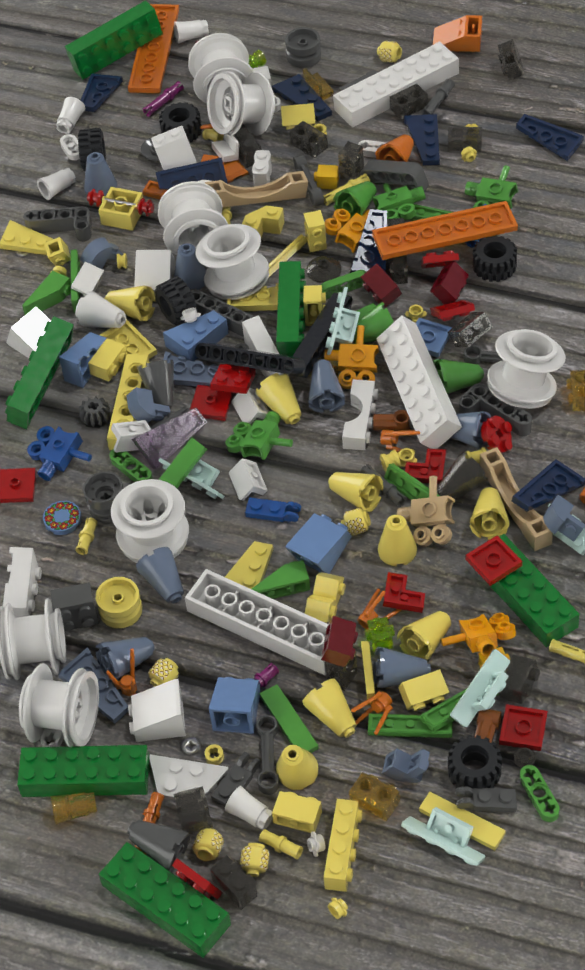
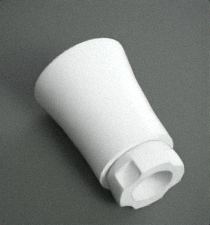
[174,20,209,44]
[56,97,85,134]
[37,168,76,200]
[225,786,273,830]

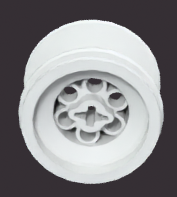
[188,33,253,104]
[207,71,275,136]
[158,181,228,255]
[195,224,269,300]
[487,329,566,409]
[111,479,189,563]
[0,598,66,680]
[19,663,99,747]

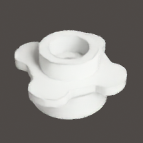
[180,308,201,323]
[307,831,325,857]

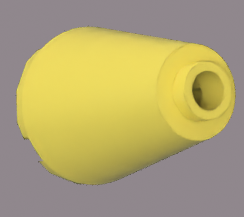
[105,285,155,321]
[256,373,302,425]
[328,472,383,512]
[470,487,509,540]
[378,515,417,566]
[397,611,451,660]
[303,678,357,738]
[276,745,319,790]

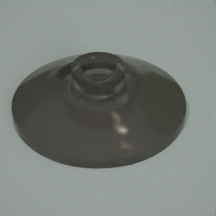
[306,256,342,283]

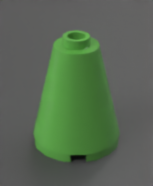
[333,181,377,218]
[353,302,394,344]
[433,359,484,394]

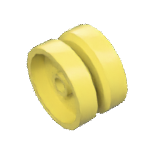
[95,577,143,628]

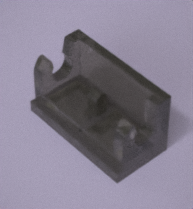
[448,127,482,152]

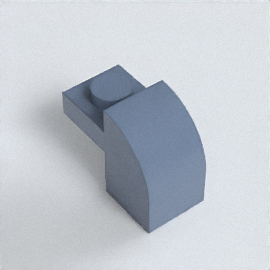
[80,238,123,269]
[126,387,170,423]
[543,495,585,542]
[382,748,430,783]

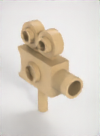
[397,476,455,547]

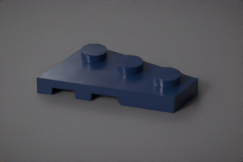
[80,73,123,112]

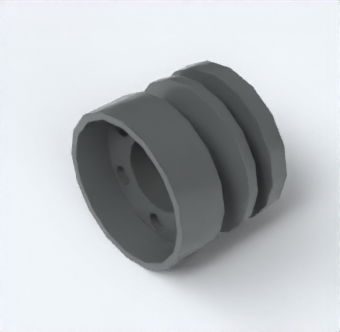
[83,471,124,523]

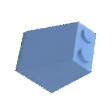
[286,513,352,574]
[209,677,260,734]

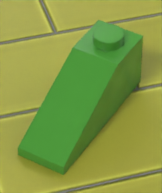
[22,271,71,315]
[252,560,310,599]

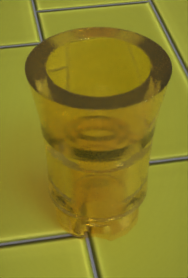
[50,792,97,825]

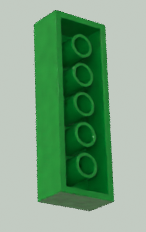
[64,0,163,80]
[276,261,306,356]
[5,316,74,430]
[477,534,580,647]
[17,745,150,797]
[99,842,231,958]

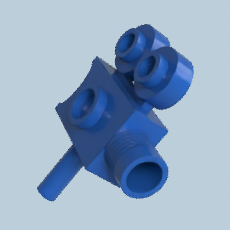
[27,426,92,481]

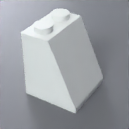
[151,126,197,170]
[134,250,176,296]
[6,307,51,358]
[128,679,186,742]

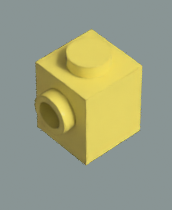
[44,237,71,266]

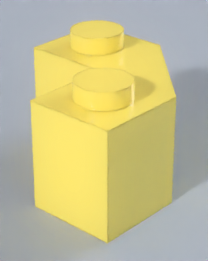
[242,205,285,238]
[305,572,346,623]

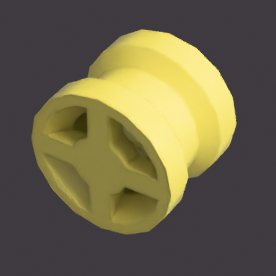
[380,450,401,472]

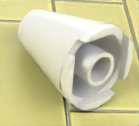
[75,291,126,328]

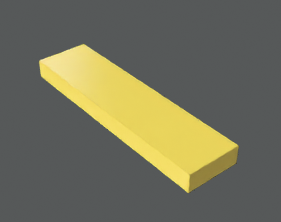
[419,792,506,851]

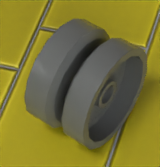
[285,27,321,68]

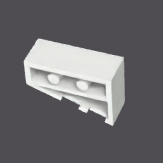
[3,547,42,617]

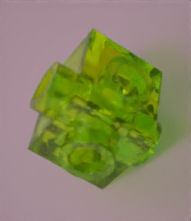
[364,617,395,652]

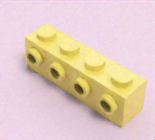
[324,799,363,892]

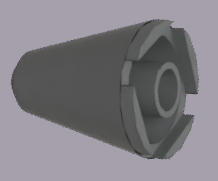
[137,360,174,407]
[127,820,191,873]

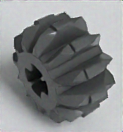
[79,396,111,428]

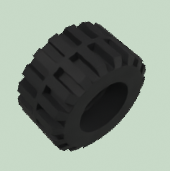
[159,102,202,143]
[78,128,106,172]
[473,235,517,282]
[155,276,197,326]
[448,735,502,789]

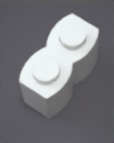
[252,150,272,187]

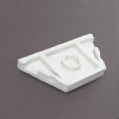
[149,754,229,805]

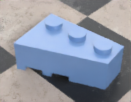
[59,332,106,388]

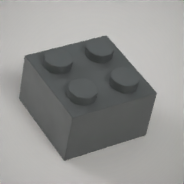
[50,582,99,631]

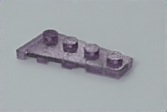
[131,408,207,469]

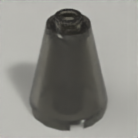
[437,452,488,500]

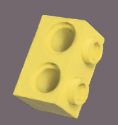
[303,210,327,252]

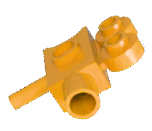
[325,209,369,253]
[324,325,379,389]
[441,613,516,657]

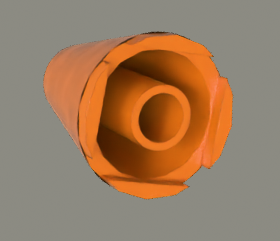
[375,134,414,162]

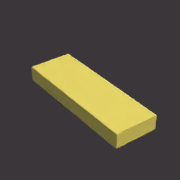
[361,641,375,705]

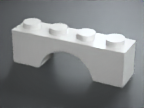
[342,379,378,450]

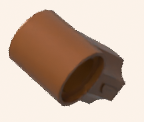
[373,410,410,431]
[474,709,501,743]

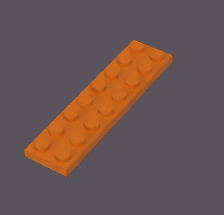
[128,4,179,93]
[372,201,518,260]

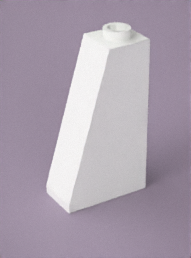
[242,315,289,378]

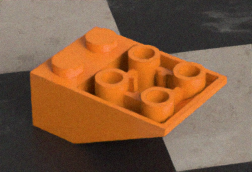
[433,15,482,52]

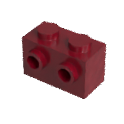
[430,261,469,304]
[361,264,402,307]
[321,616,358,667]

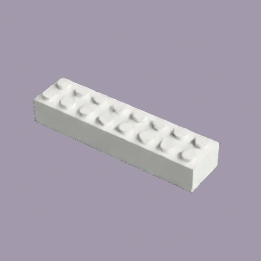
[333,42,459,128]
[376,315,462,449]
[185,569,333,675]

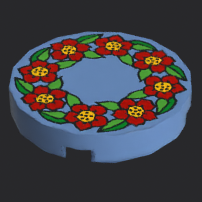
[43,501,82,535]

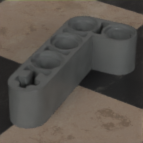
[360,159,429,192]
[23,206,92,242]
[459,384,532,436]

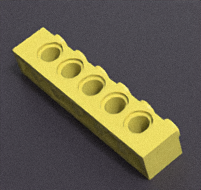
[107,354,150,450]

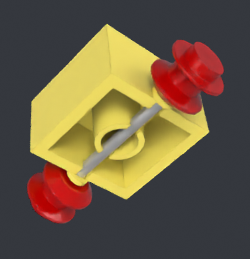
[87,187,154,231]

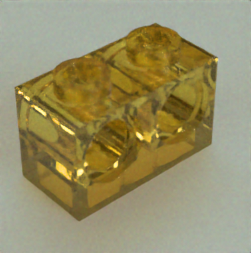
[566,370,585,411]
[349,772,400,821]

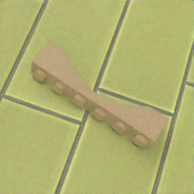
[205,171,308,207]
[480,447,553,552]

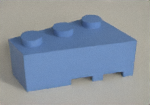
[163,311,229,362]

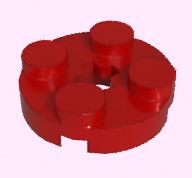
[481,416,512,453]

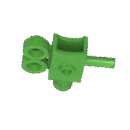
[465,165,519,209]
[372,183,426,226]
[225,411,293,460]

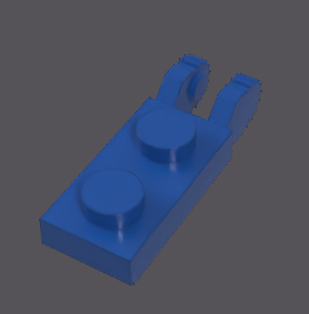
[245,497,302,522]

